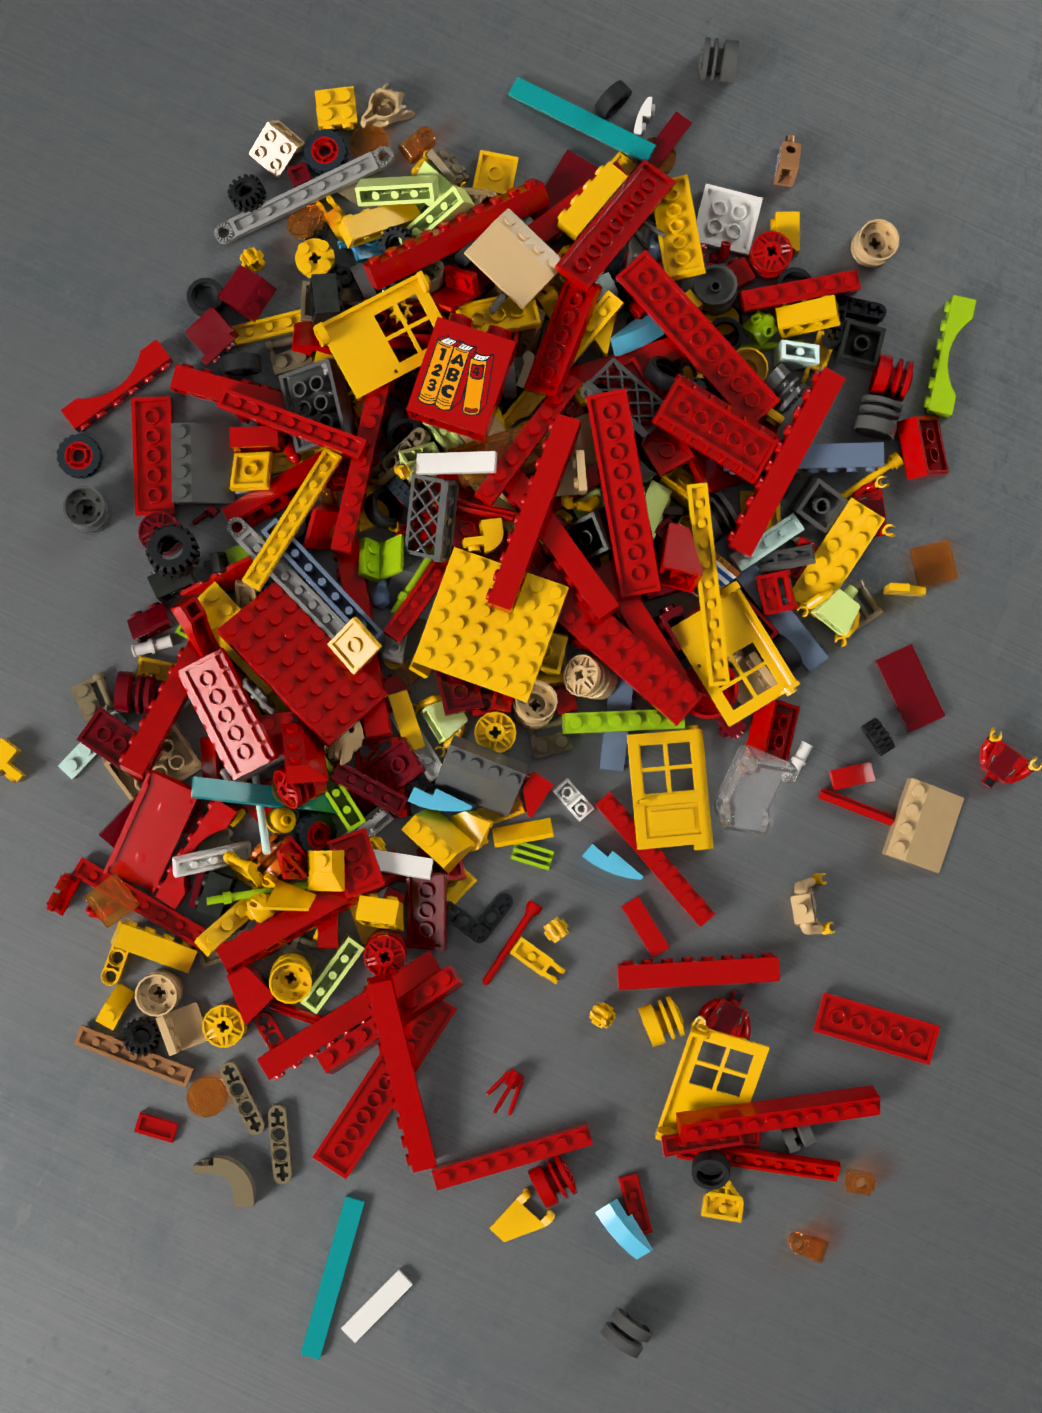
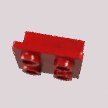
[431,265,480,312]

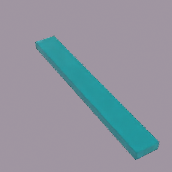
[508,77,656,162]
[191,776,338,815]
[300,1195,365,1360]

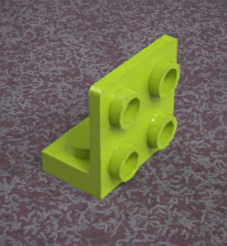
[358,534,405,583]

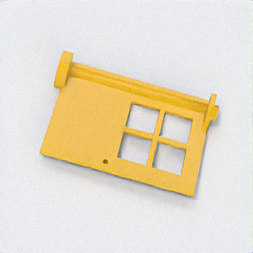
[313,270,442,399]
[671,580,800,727]
[627,725,714,850]
[655,1024,769,1141]

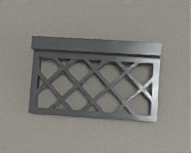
[580,357,663,446]
[404,473,460,563]

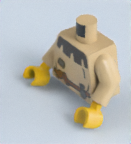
[790,873,835,935]

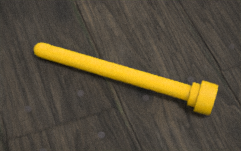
[841,452,904,499]

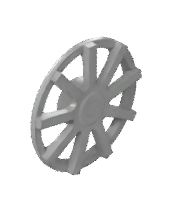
[241,678,277,715]

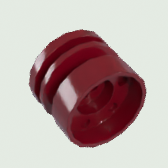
[138,511,183,557]
[114,671,157,715]

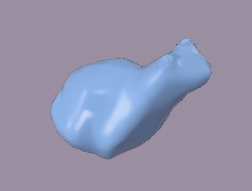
[647,233,661,261]
[370,580,390,609]

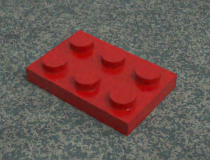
[327,828,386,899]

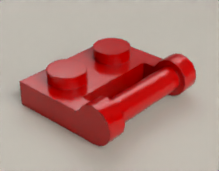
[755,569,799,616]

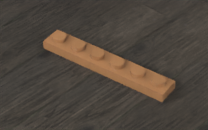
[74,1024,194,1088]

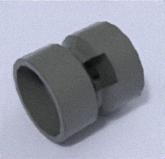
[780,1125,817,1154]

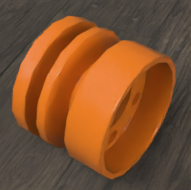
[246,833,284,880]

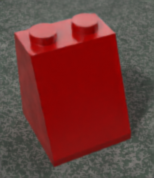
[657,523,703,593]
[226,964,275,1025]

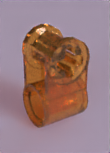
[398,126,436,164]
[787,1232,829,1263]

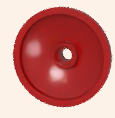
[685,665,739,719]

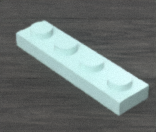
[729,513,805,573]
[58,711,129,780]

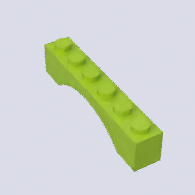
[923,295,977,419]
[562,709,685,735]

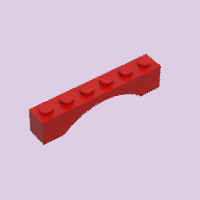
[737,269,861,315]
[61,339,173,433]
[170,596,256,703]
[155,800,242,910]

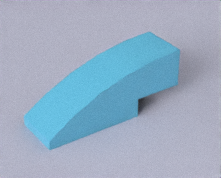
[610,315,665,356]
[408,787,472,811]
[582,844,643,880]
[595,1199,653,1259]

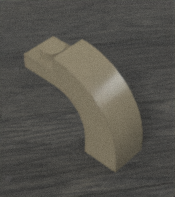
[193,1154,256,1207]

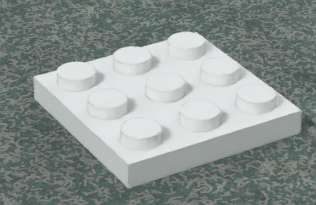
[696,184,763,257]

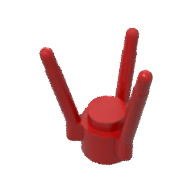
[486,1068,525,1115]

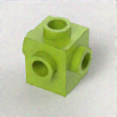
[742,311,778,346]

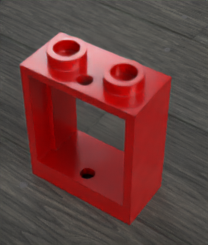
[229,426,286,453]

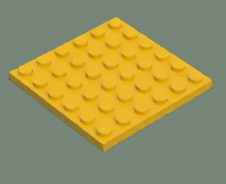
[413,547,569,703]

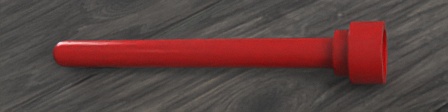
[482,899,543,985]

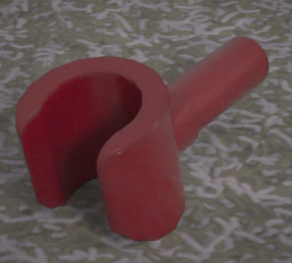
[192,506,220,525]

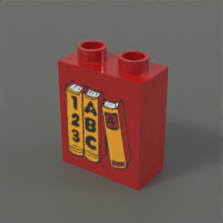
[406,313,517,443]

